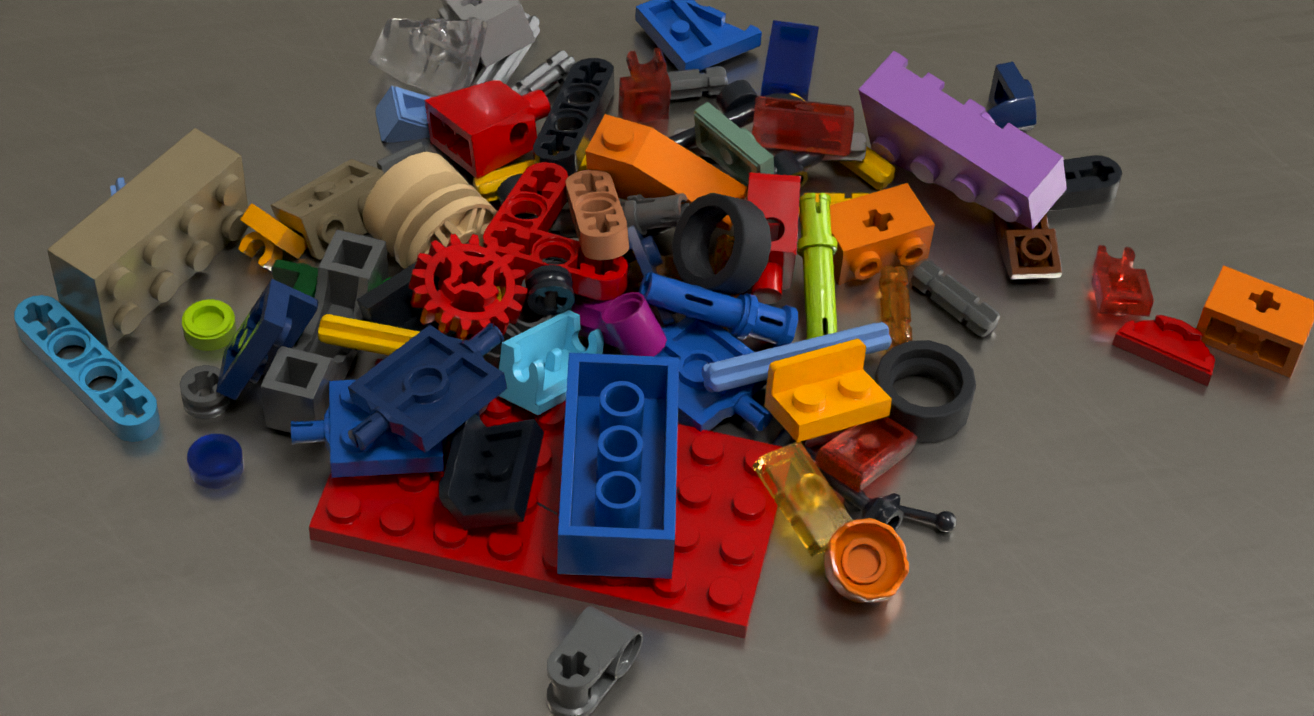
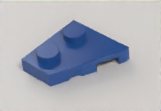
[635,0,762,71]

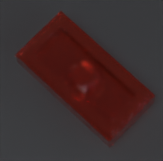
[814,417,918,493]

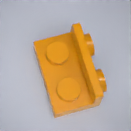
[764,339,892,443]

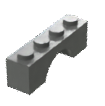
[261,230,389,433]

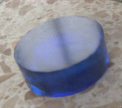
[187,434,244,489]

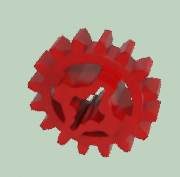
[409,234,528,340]

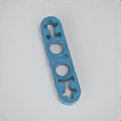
[14,295,160,442]

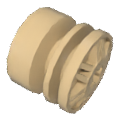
[362,152,497,269]

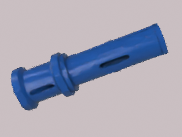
[639,272,798,348]

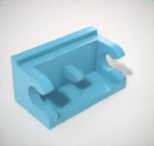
[498,310,604,415]

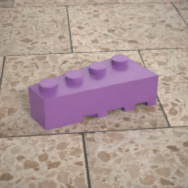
[858,51,1067,230]

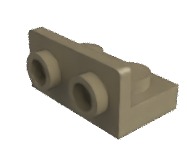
[271,159,384,260]

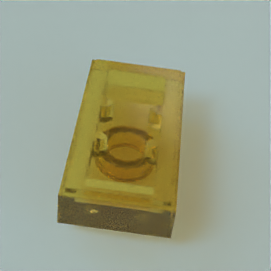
[752,442,852,557]

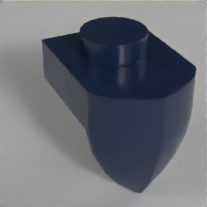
[987,61,1037,132]

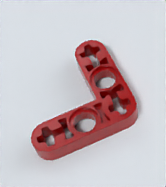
[483,162,628,301]

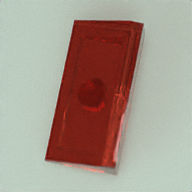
[752,96,854,156]

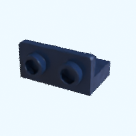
[216,279,319,400]

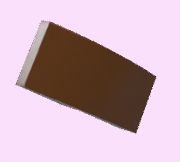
[992,211,1062,279]

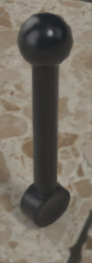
[844,488,957,532]

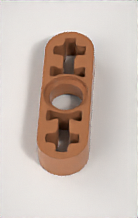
[565,170,630,260]

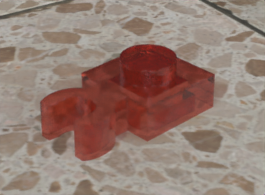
[618,48,671,123]
[1091,245,1154,317]

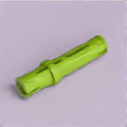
[797,193,838,340]

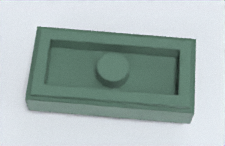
[694,102,774,187]

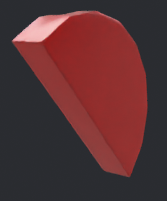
[1112,315,1215,387]

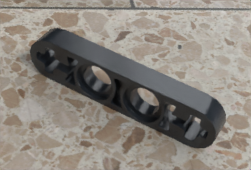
[533,58,615,176]

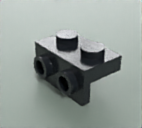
[439,414,544,530]

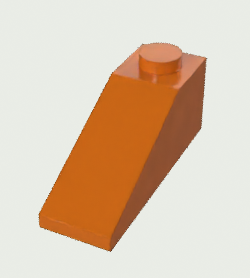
[585,114,748,231]

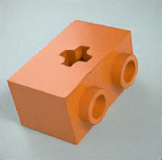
[830,183,935,285]
[1196,265,1314,378]

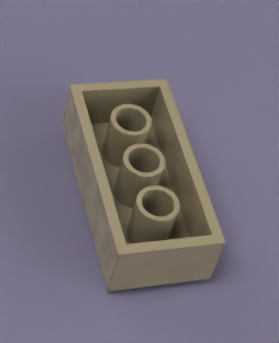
[47,128,249,348]

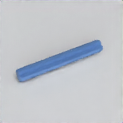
[701,322,892,393]

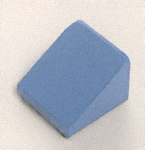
[375,86,431,143]

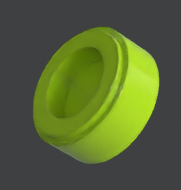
[182,299,236,351]

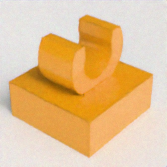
[239,203,308,271]

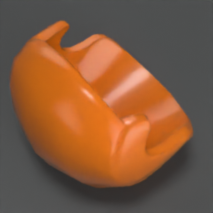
[823,518,909,604]

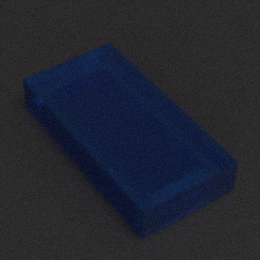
[761,20,819,102]

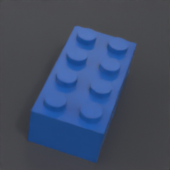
[557,353,679,579]

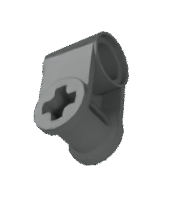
[547,606,643,716]

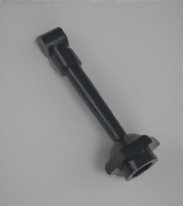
[772,429,904,531]

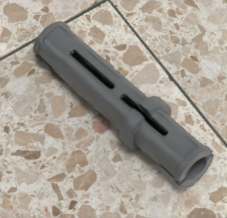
[548,193,690,238]

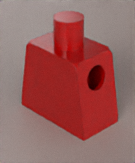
[424,80,551,179]
[746,172,801,304]

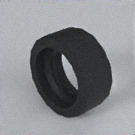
[672,193,771,296]
[874,340,976,442]

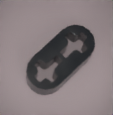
[1049,155,1122,210]

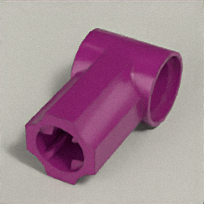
[572,292,667,356]

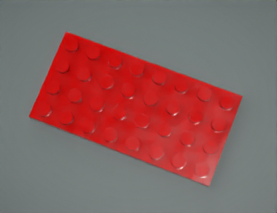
[309,358,792,639]

